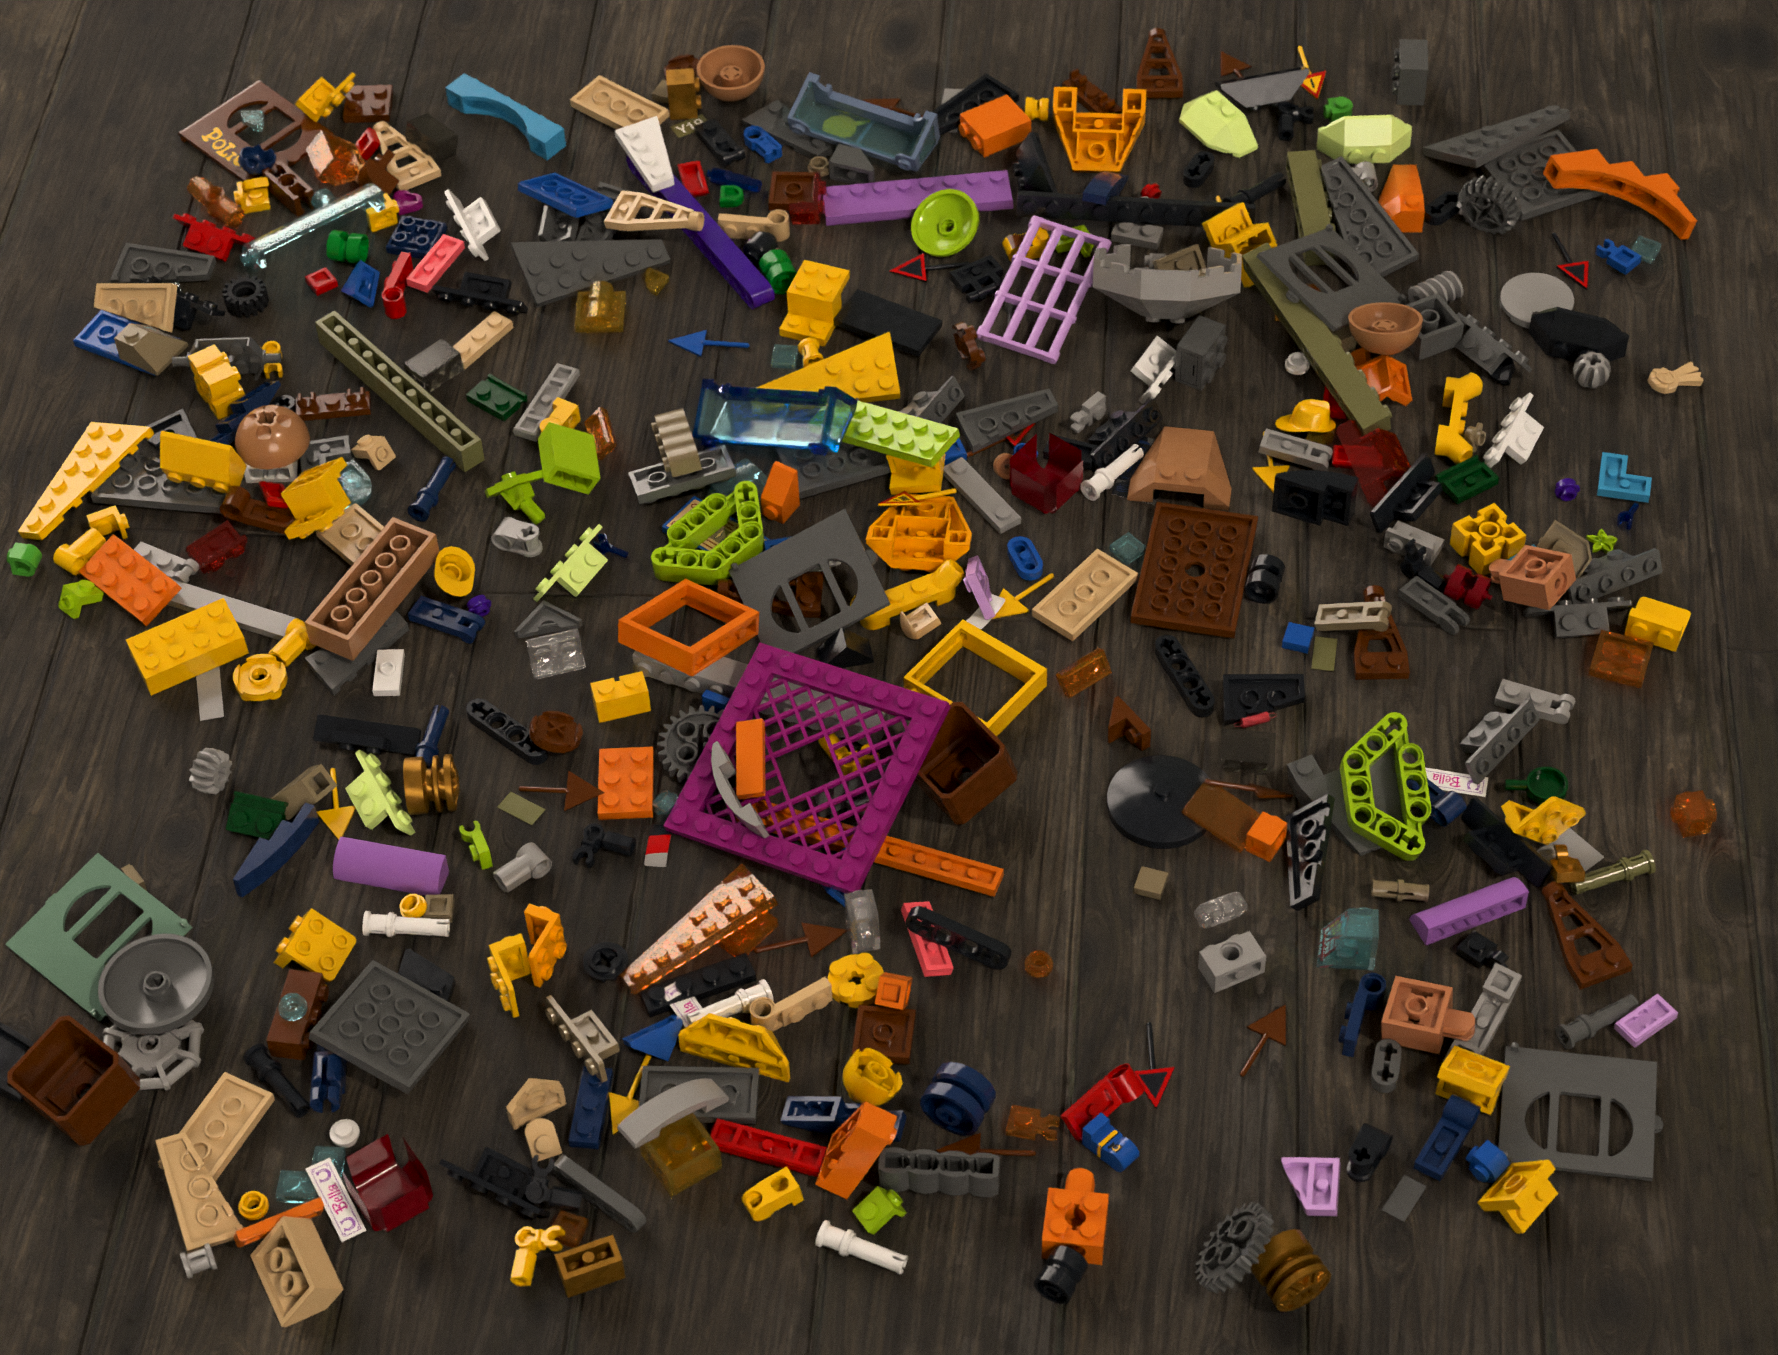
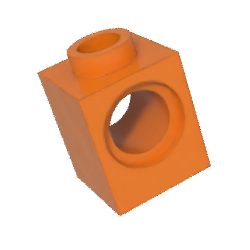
[1245,811,1287,862]
[875,972,913,1010]

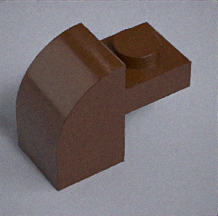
[358,149,400,205]

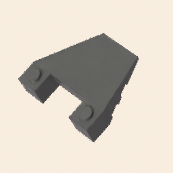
[1287,727,1405,856]

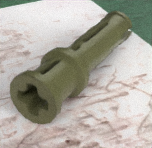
[1569,849,1656,895]

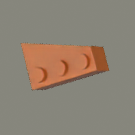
[815,1101,897,1199]

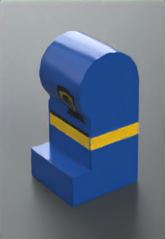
[1082,1113,1140,1172]

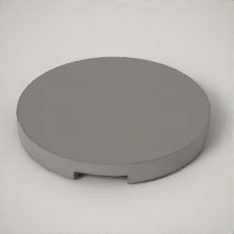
[1500,273,1574,329]

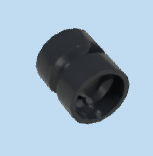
[1245,554,1285,604]
[1034,1245,1088,1304]

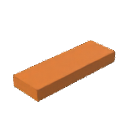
[736,718,766,800]
[234,1197,325,1248]

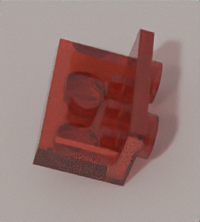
[185,520,248,574]

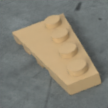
[94,283,178,333]

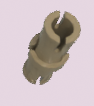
[1370,879,1429,902]

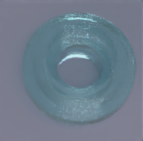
[652,790,678,815]
[278,993,308,1021]

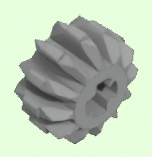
[189,748,232,795]

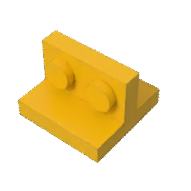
[886,454,946,495]
[1435,1045,1510,1115]
[1477,1160,1558,1234]

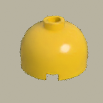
[842,1048,903,1106]

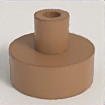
[993,453,1013,479]

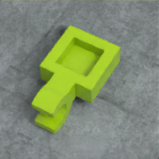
[459,821,493,870]

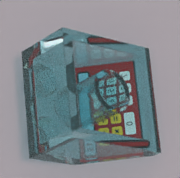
[1317,907,1379,970]

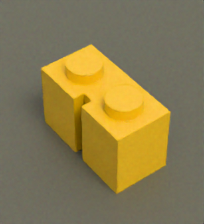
[590,671,651,723]

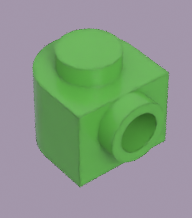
[1323,97,1353,123]
[7,542,42,577]

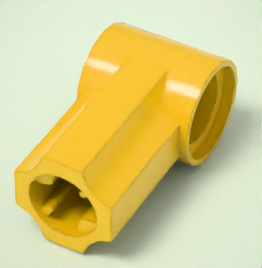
[53,528,106,576]
[268,618,316,667]

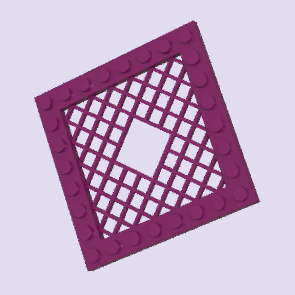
[663,643,950,897]

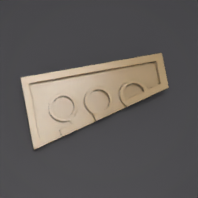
[155,1132,243,1254]

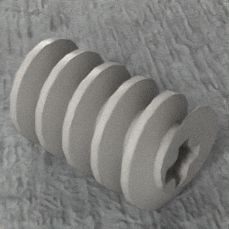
[1408,271,1464,303]

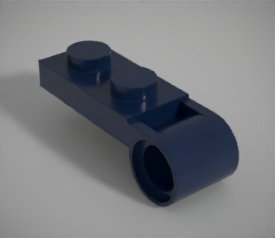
[1406,762,1467,827]
[1338,973,1386,1057]
[1413,1094,1481,1182]

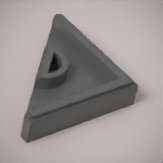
[514,600,583,639]

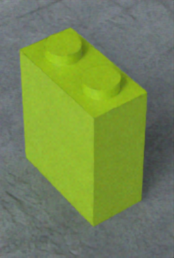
[538,422,600,495]

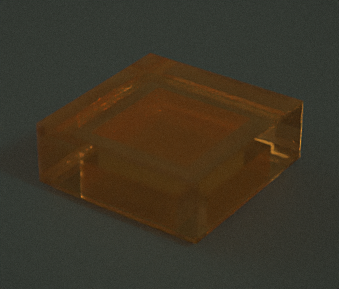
[553,1210,589,1248]

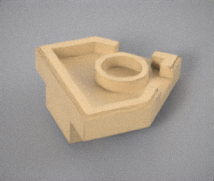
[506,1078,566,1130]

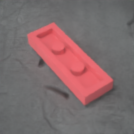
[406,234,465,293]
[901,901,954,977]

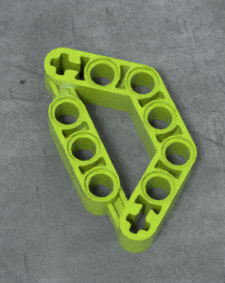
[651,481,765,585]
[1340,712,1431,861]

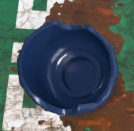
[238,144,277,177]

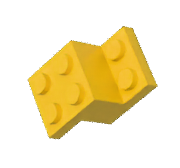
[1202,202,1278,287]
[779,260,850,347]
[281,457,351,540]

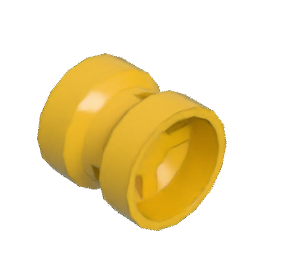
[1025,97,1049,121]

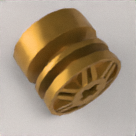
[403,754,460,815]
[1251,1229,1331,1312]

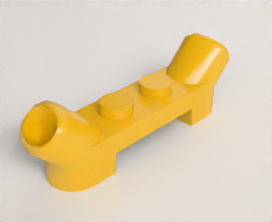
[1434,372,1483,465]
[850,560,964,630]

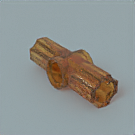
[187,176,245,228]

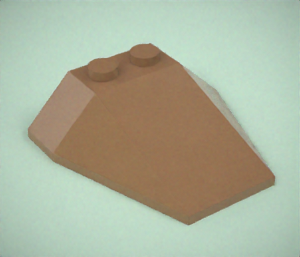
[1127,426,1232,511]

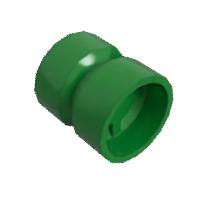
[327,230,369,264]
[759,249,797,294]

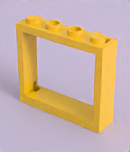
[903,620,1047,737]

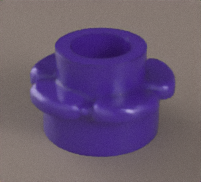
[1555,478,1580,501]
[467,595,491,617]

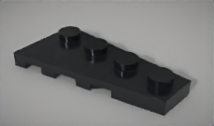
[932,73,1019,135]
[1285,794,1335,911]

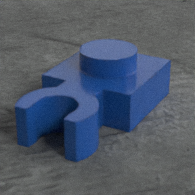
[1596,239,1642,275]

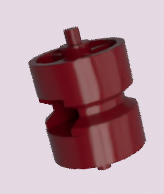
[1443,564,1493,610]

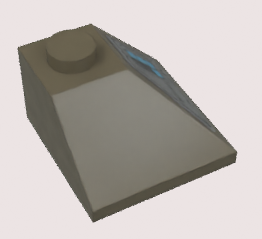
[114,323,188,376]

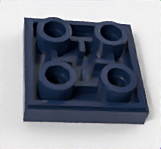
[386,216,447,259]

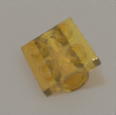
[574,281,627,332]

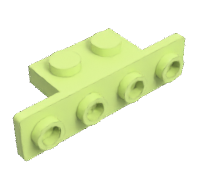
[533,524,608,602]
[345,750,415,836]

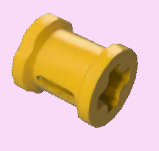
[797,338,824,367]

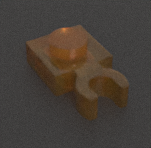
[1006,1105,1060,1141]

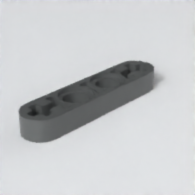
[552,1155,647,1234]

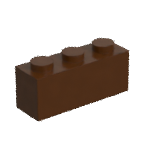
[266,969,329,1060]

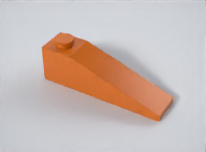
[1378,165,1425,232]

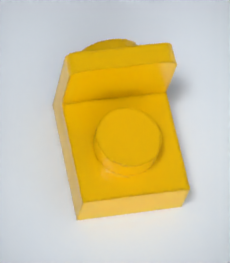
[234,182,271,214]
[365,193,399,232]
[86,505,129,539]

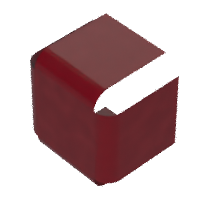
[1010,432,1083,514]
[342,1134,433,1233]

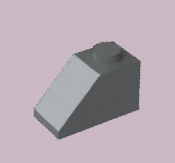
[829,144,875,184]

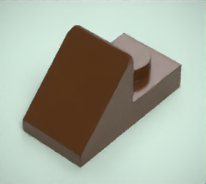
[1108,696,1151,751]

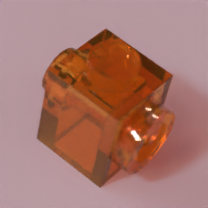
[1670,790,1717,838]

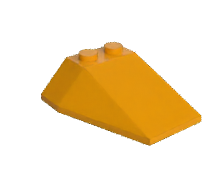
[866,494,972,573]

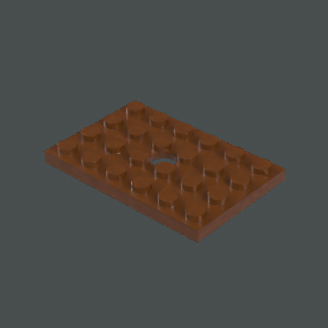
[1130,502,1258,638]

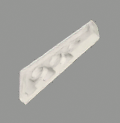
[615,116,674,192]

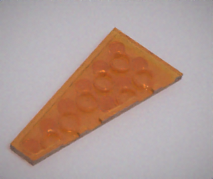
[620,863,778,995]

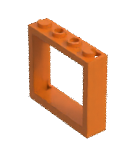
[618,579,759,677]

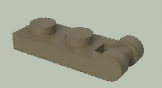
[1314,601,1392,632]

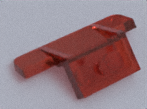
[1336,419,1411,507]

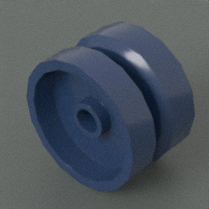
[920,1062,996,1136]

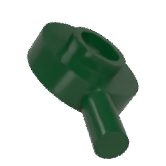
[1505,767,1568,805]

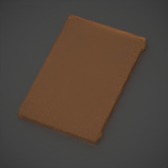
[1182,778,1261,853]

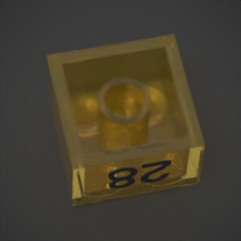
[640,1113,722,1197]

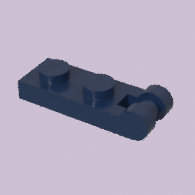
[408,596,486,644]

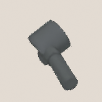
[1004,302,1017,327]

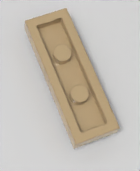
[446,311,513,369]

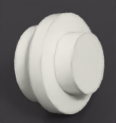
[1285,352,1310,375]
[330,1119,360,1148]

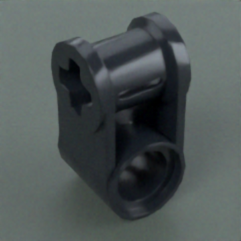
[1346,1123,1393,1182]

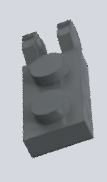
[1398,576,1470,635]

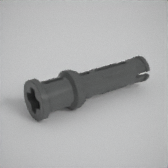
[1555,994,1639,1049]

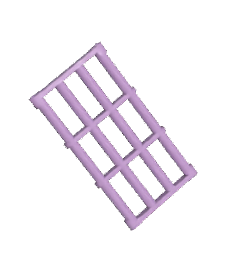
[976,216,1112,364]

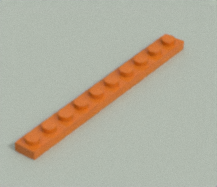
[735,798,1004,897]

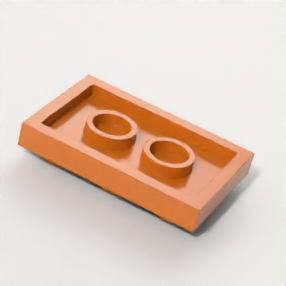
[598,747,654,820]

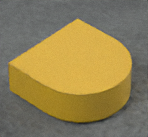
[242,177,269,191]

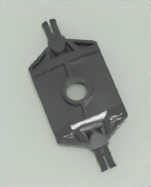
[172,337,282,381]

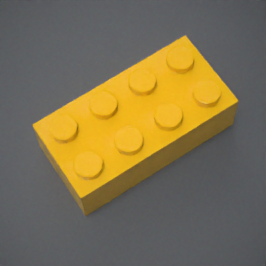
[126,598,249,696]

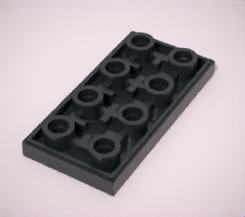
[834,289,942,357]

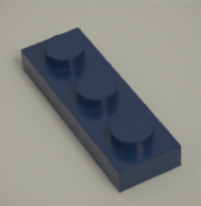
[569,1066,613,1149]

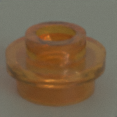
[1025,950,1053,978]

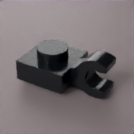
[1456,930,1509,969]

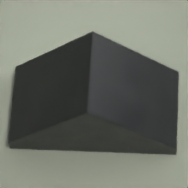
[817,627,874,668]

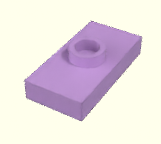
[1614,993,1678,1048]

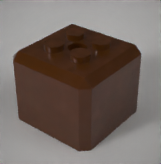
[914,702,1018,824]
[7,1015,140,1146]

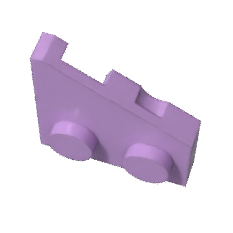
[964,555,995,620]
[1282,1157,1341,1216]

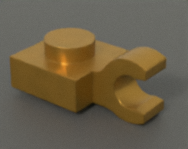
[1550,844,1585,883]

